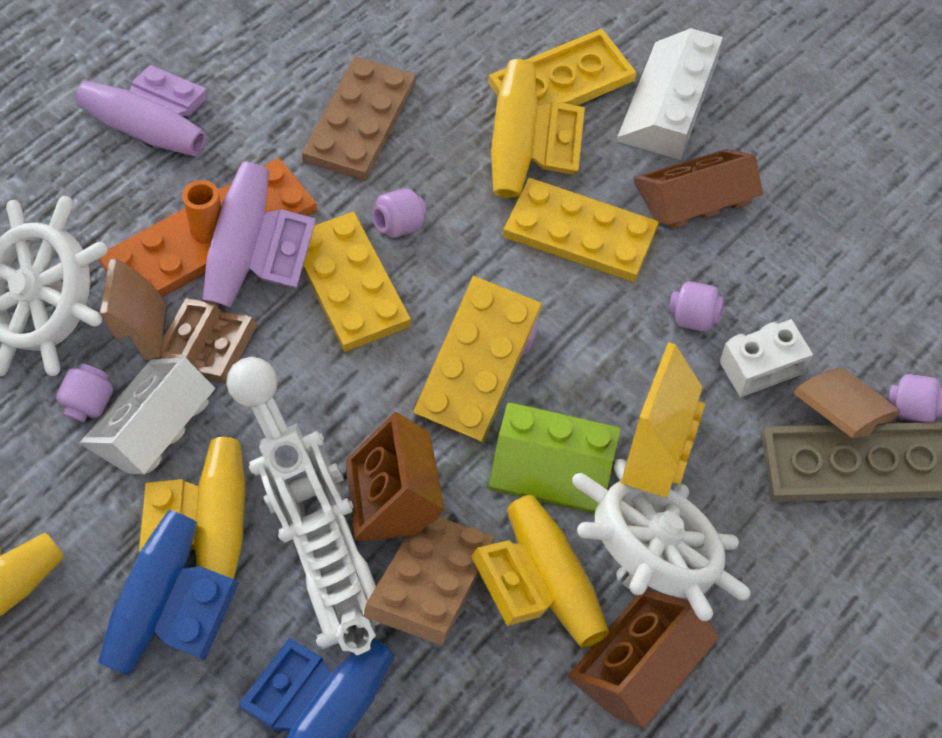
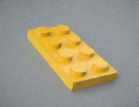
[488,28,636,106]
[503,178,659,283]
[303,211,411,352]
[413,276,543,443]

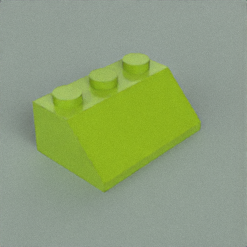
[488,402,621,514]

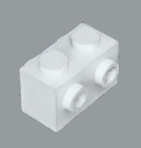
[720,319,813,398]

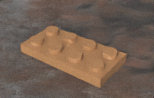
[302,56,416,181]
[363,516,495,646]

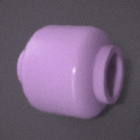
[372,188,426,238]
[669,281,725,332]
[56,364,113,423]
[889,374,942,423]

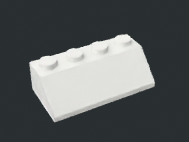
[617,28,723,160]

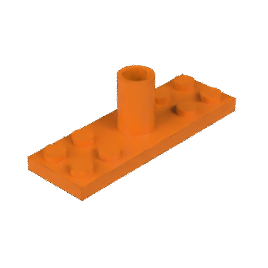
[98,157,317,297]

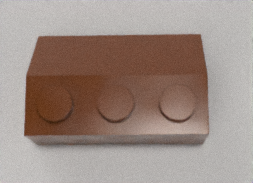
[633,149,763,228]
[345,411,445,542]
[567,590,719,729]

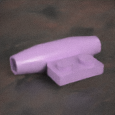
[76,65,207,156]
[202,162,316,309]

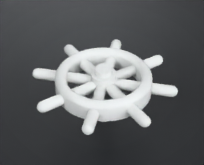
[0,196,108,376]
[572,459,750,621]

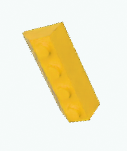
[621,342,706,498]

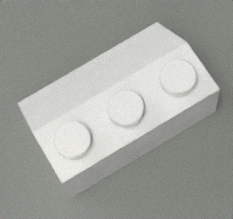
[80,357,216,475]

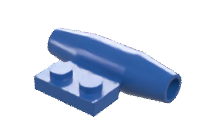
[98,510,239,676]
[239,638,395,738]

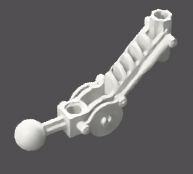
[226,357,381,655]

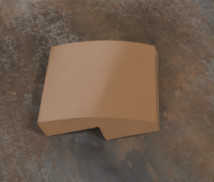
[100,259,167,360]
[155,298,257,384]
[794,368,900,438]

